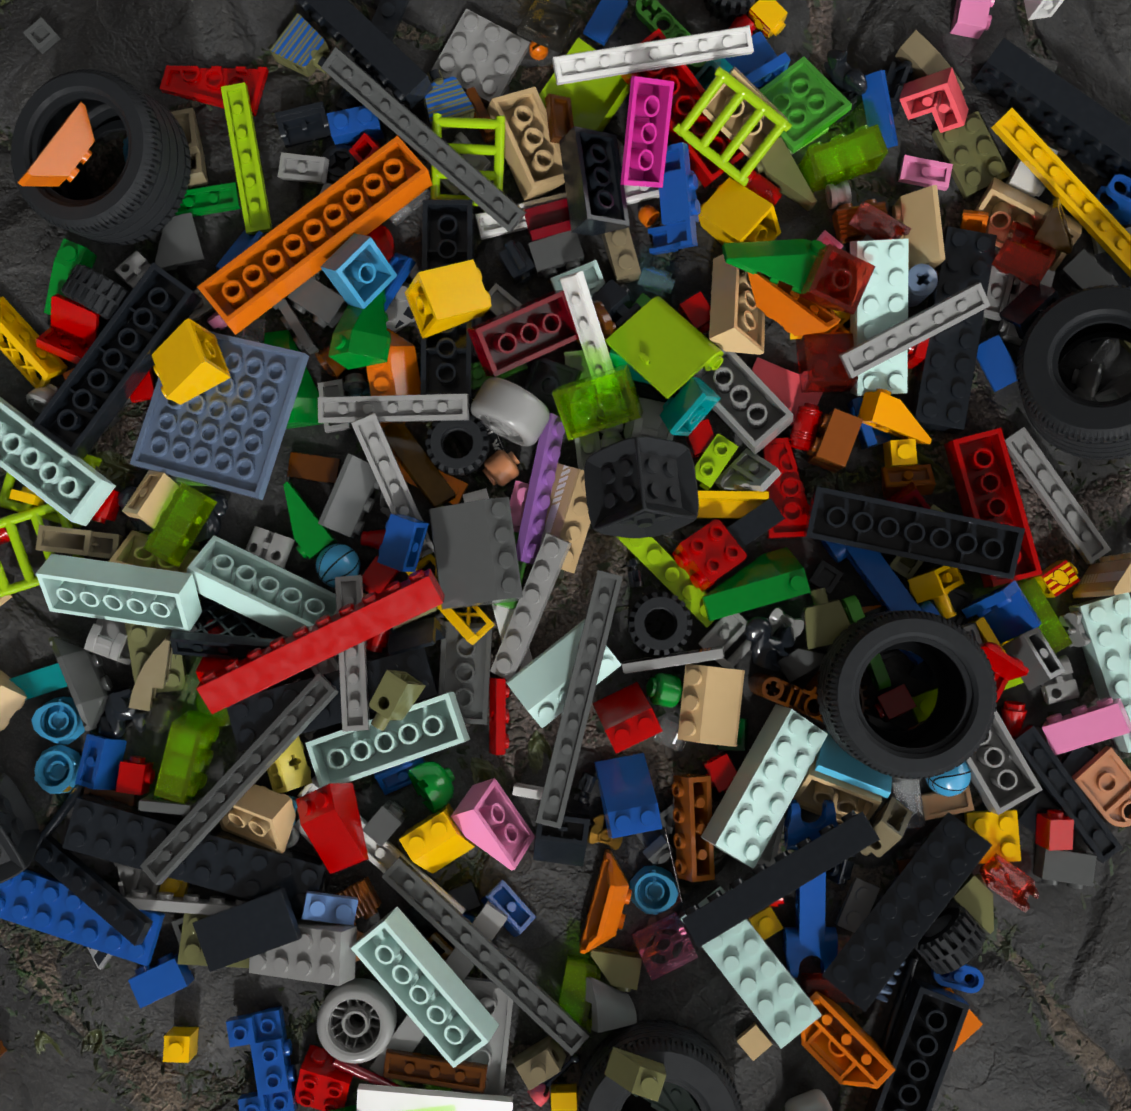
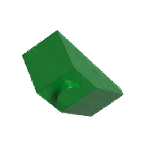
[44,239,97,316]
[283,481,338,560]

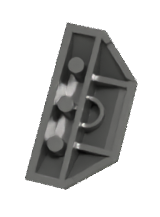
[48,636,113,732]

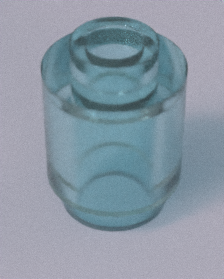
[637,266,676,297]

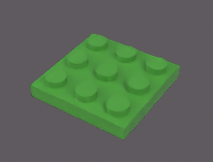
[759,56,852,153]

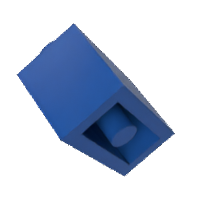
[327,106,384,146]
[377,514,429,572]
[128,952,195,1008]

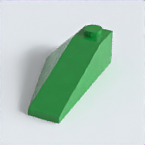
[329,289,391,370]
[264,330,324,429]
[702,547,811,621]

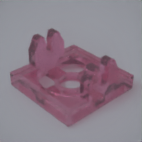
[632,912,698,981]

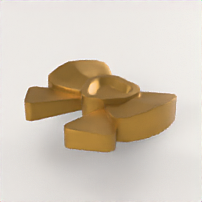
[587,814,623,850]

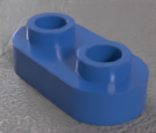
[931,964,984,993]

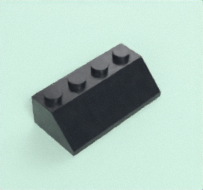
[559,126,630,236]

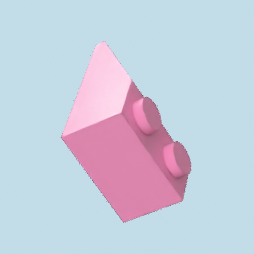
[451,778,535,871]

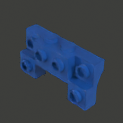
[648,142,701,255]
[226,1006,298,1111]

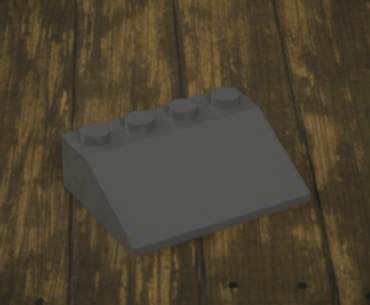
[429,497,523,610]

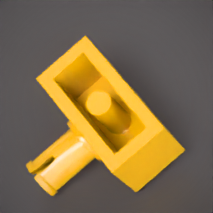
[908,565,964,619]

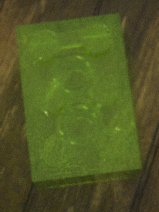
[798,124,888,193]
[552,364,643,441]
[154,710,220,804]

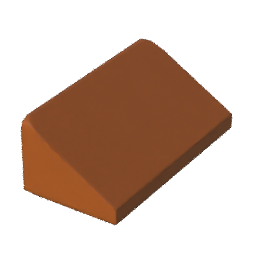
[881,464,936,498]

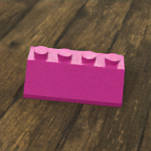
[620,76,674,188]

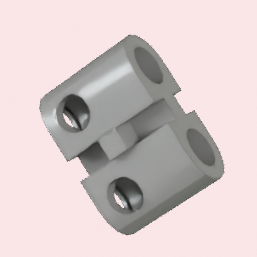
[114,251,151,290]
[245,526,295,568]
[1041,655,1079,705]

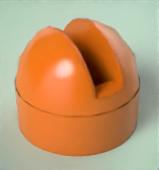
[529,37,548,60]
[638,205,660,227]

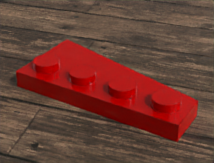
[160,65,269,117]
[762,438,810,539]

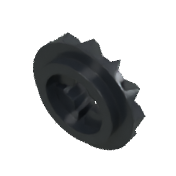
[322,144,360,182]

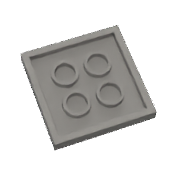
[432,8,530,105]

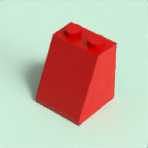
[592,682,663,754]

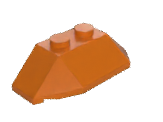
[18,102,95,187]
[747,272,841,336]
[366,328,421,428]
[579,848,632,954]
[801,990,896,1089]

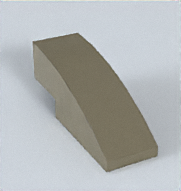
[895,30,965,91]
[171,108,208,188]
[35,525,123,559]
[129,632,173,711]

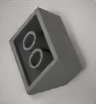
[318,453,380,539]

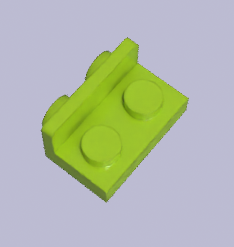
[694,434,738,491]

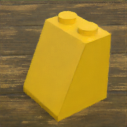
[698,177,781,245]
[404,259,492,339]
[152,318,231,405]
[399,804,475,874]

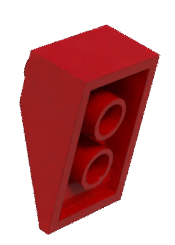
[296,783,369,874]

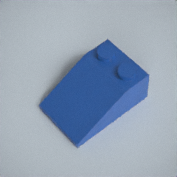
[594,753,663,839]

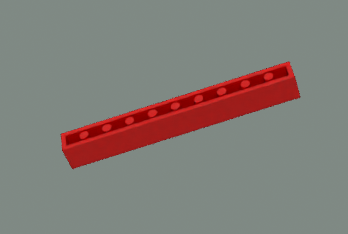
[196,569,445,714]

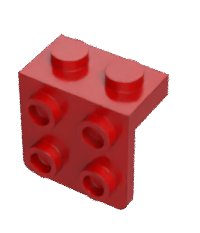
[36,294,99,364]
[673,519,747,593]
[980,642,1029,702]
[294,1044,358,1111]

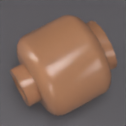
[482,450,520,486]

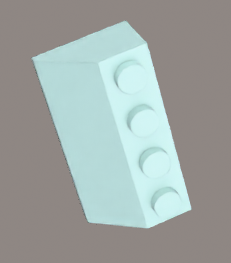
[506,619,621,728]

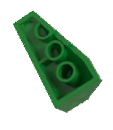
[722,239,830,299]

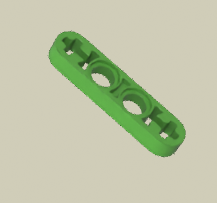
[635,0,707,72]
[841,595,891,691]

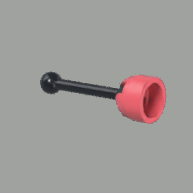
[527,1053,580,1107]

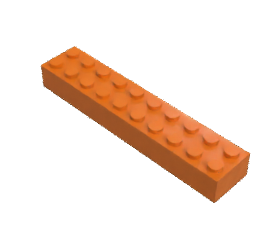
[197,135,432,335]

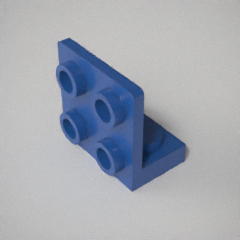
[725,31,791,89]
[962,580,1042,644]

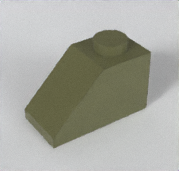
[952,873,994,934]
[590,946,642,992]
[604,1047,666,1102]

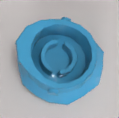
[31,697,85,745]
[34,744,81,794]
[630,865,679,915]

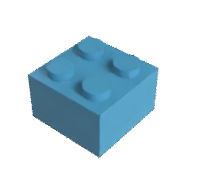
[320,233,397,309]

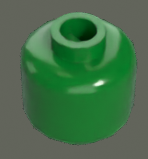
[646,673,683,708]

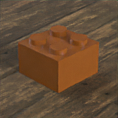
[806,408,863,473]

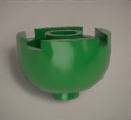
[408,761,455,814]

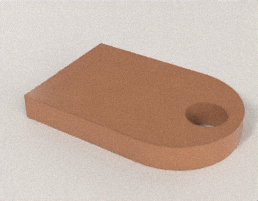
[1072,746,1131,827]

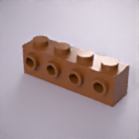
[672,774,715,882]

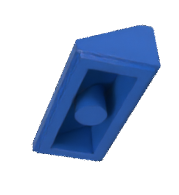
[976,335,1017,392]
[374,757,426,795]
[481,879,536,937]

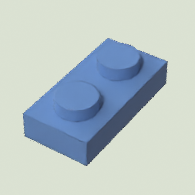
[301,891,358,926]

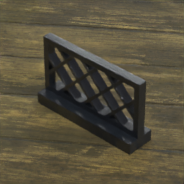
[170,598,281,660]

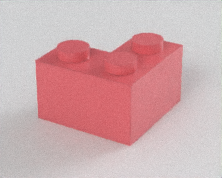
[899,67,969,133]

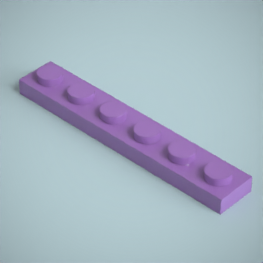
[516,413,567,565]

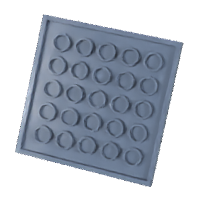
[130,331,309,500]

